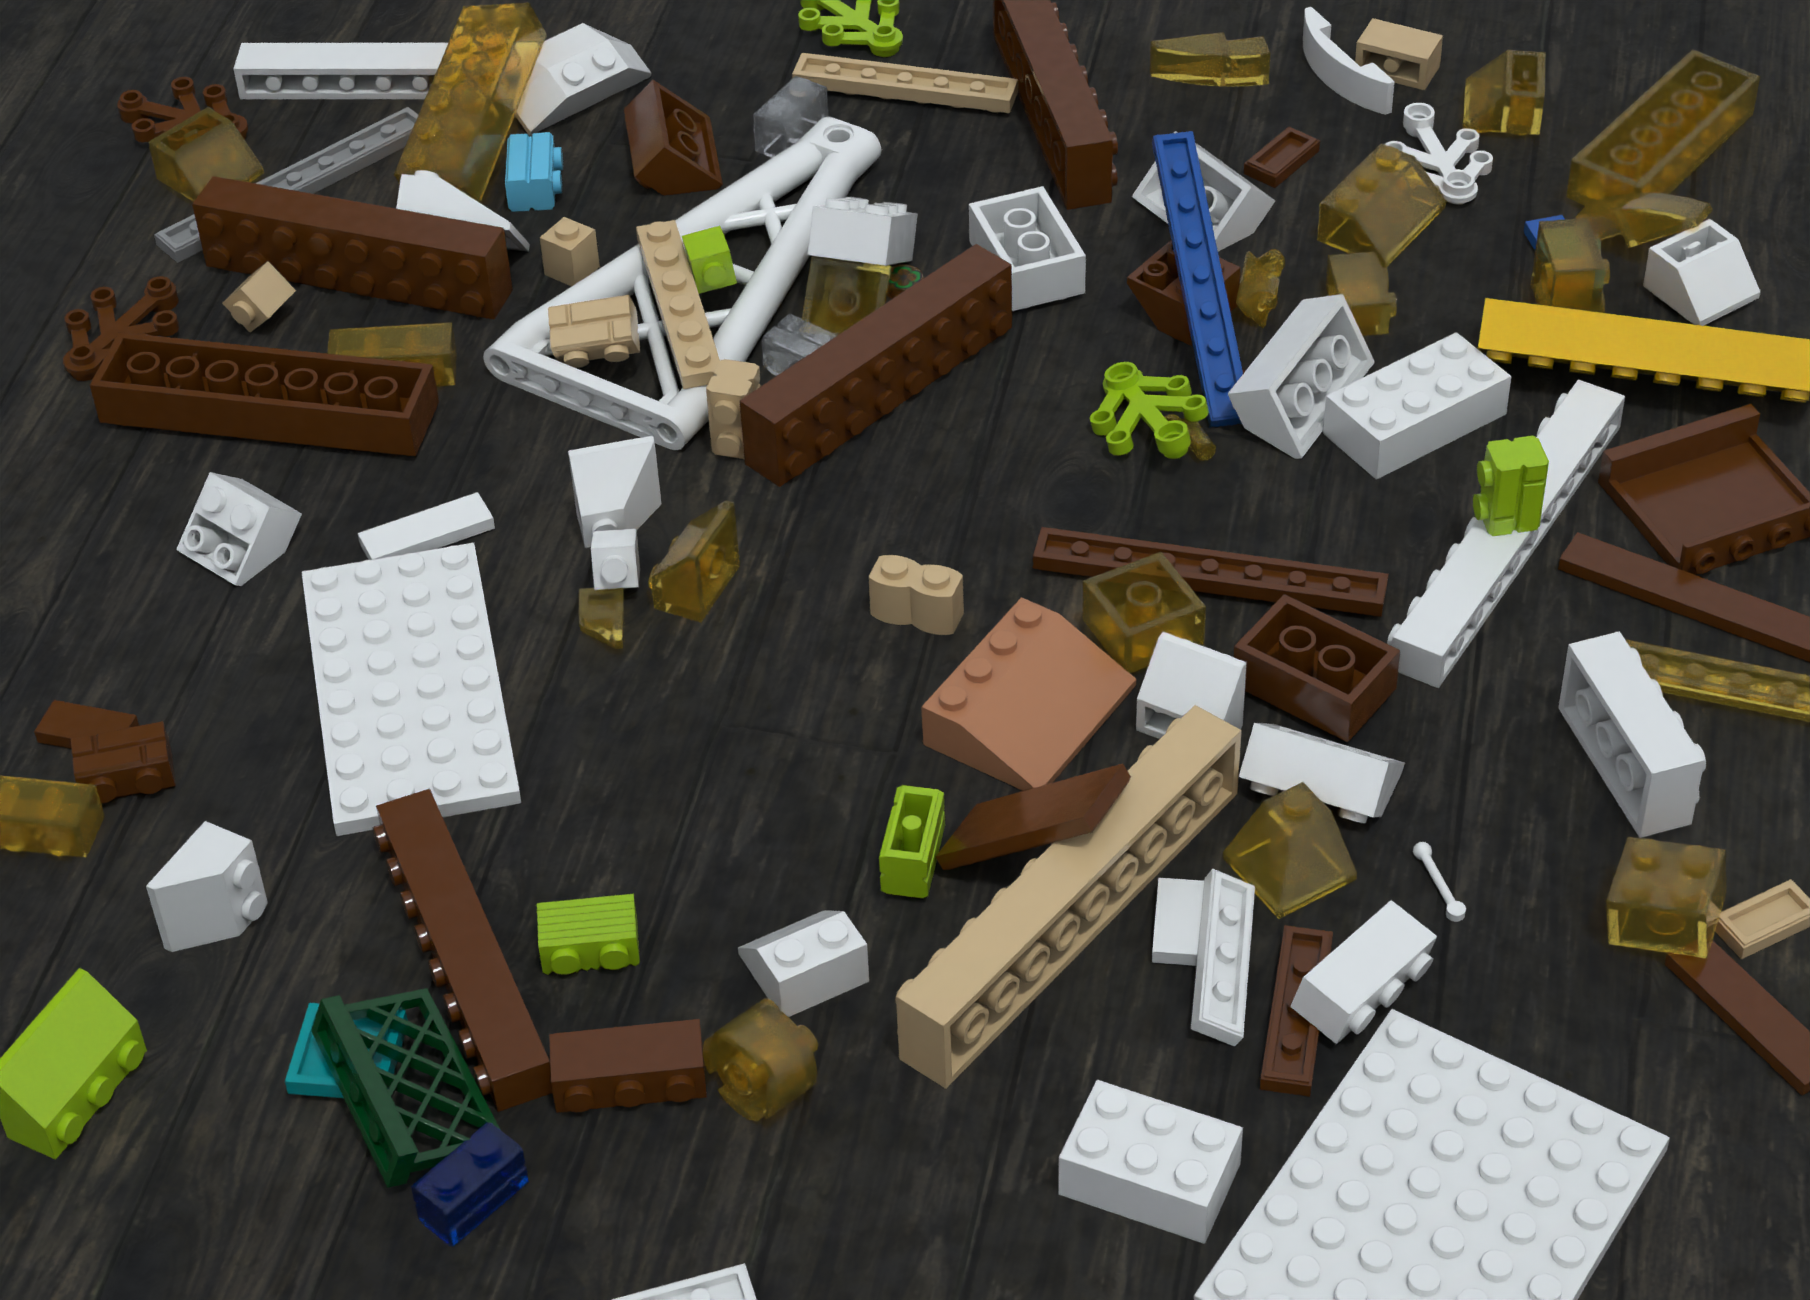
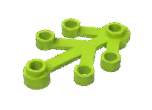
[798,0,903,57]
[1090,362,1209,459]

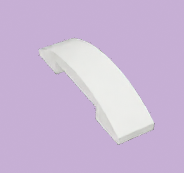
[1303,7,1394,115]

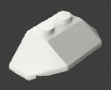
[509,23,651,136]

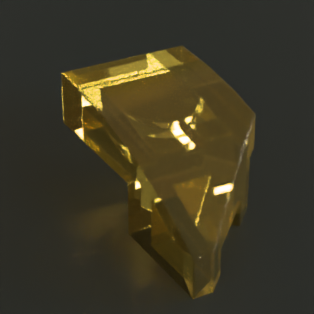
[579,588,624,649]

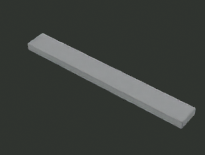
[154,107,431,263]

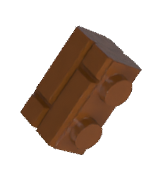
[71,721,176,804]

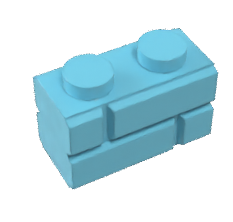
[505,132,563,212]

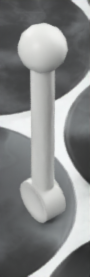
[1413,842,1466,922]

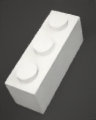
[1290,900,1437,1044]

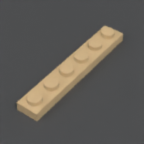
[792,53,1018,113]
[636,220,720,389]

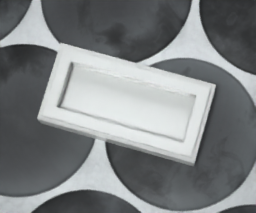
[1152,878,1204,966]

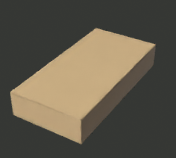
[1711,879,1810,959]

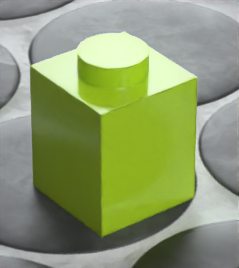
[682,226,737,294]

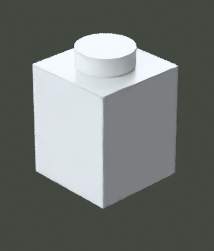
[591,529,640,590]

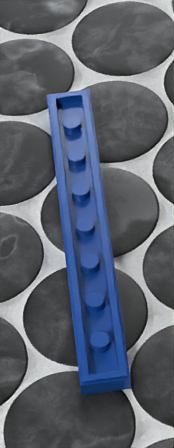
[1152,131,1243,428]

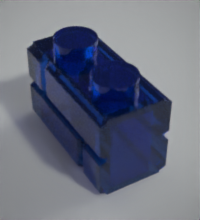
[411,1122,529,1247]

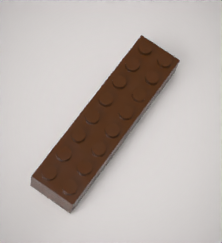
[993,0,1118,210]
[192,176,513,320]
[739,244,1012,487]
[90,332,439,456]

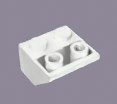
[1643,219,1760,326]
[176,472,302,586]
[1136,632,1246,739]

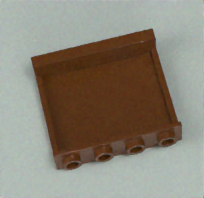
[1598,404,1810,575]

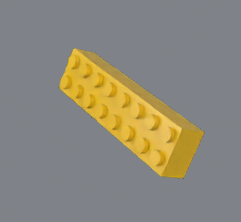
[1478,298,1810,403]

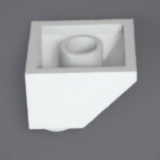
[568,435,662,548]

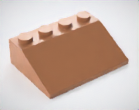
[921,597,1136,791]

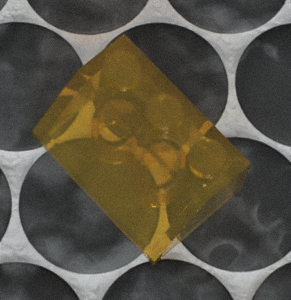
[1317,143,1446,268]

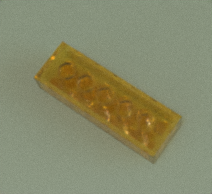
[394,3,547,203]
[1567,50,1760,227]

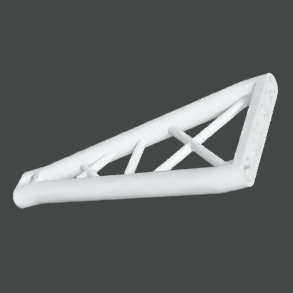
[483,117,882,450]

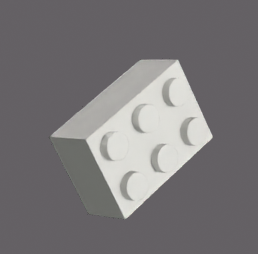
[969,186,1086,311]
[807,197,918,266]
[1059,1080,1243,1244]

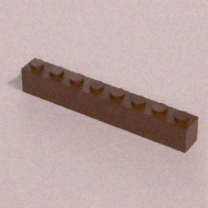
[372,788,553,1112]

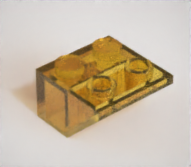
[1463,50,1546,135]
[148,107,264,202]

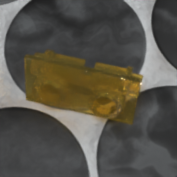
[1236,249,1285,328]

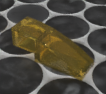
[1150,32,1271,86]
[1575,193,1713,248]

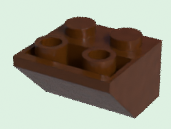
[1127,240,1240,346]

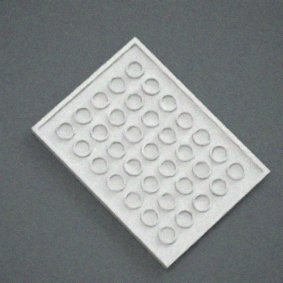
[1194,1009,1670,1300]

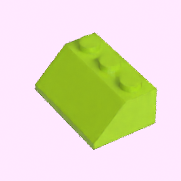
[0,968,147,1160]

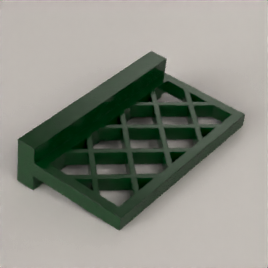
[311,988,506,1188]

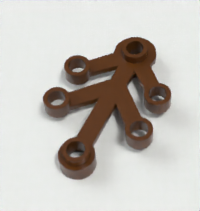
[117,77,248,150]
[63,276,179,381]

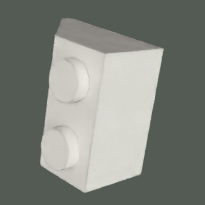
[146,821,268,952]
[738,910,869,1020]

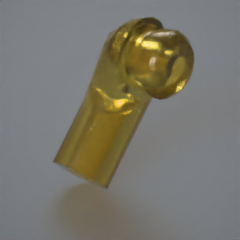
[1164,414,1216,461]

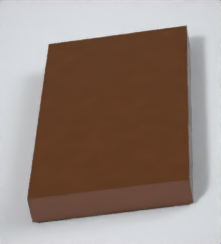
[935,764,1131,870]

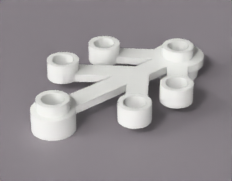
[1383,103,1493,205]

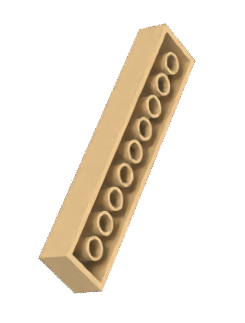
[896,705,1241,1089]

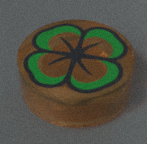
[883,265,923,299]

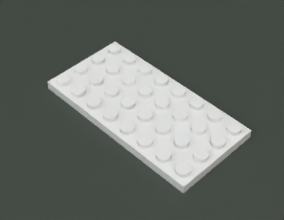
[302,543,521,836]

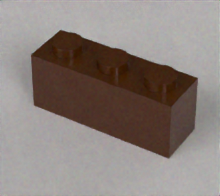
[549,1019,707,1113]

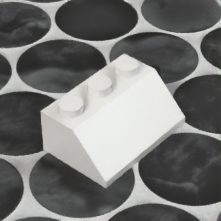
[1132,131,1275,251]
[1239,723,1405,823]

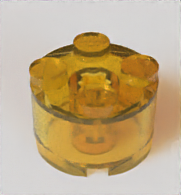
[703,998,818,1121]

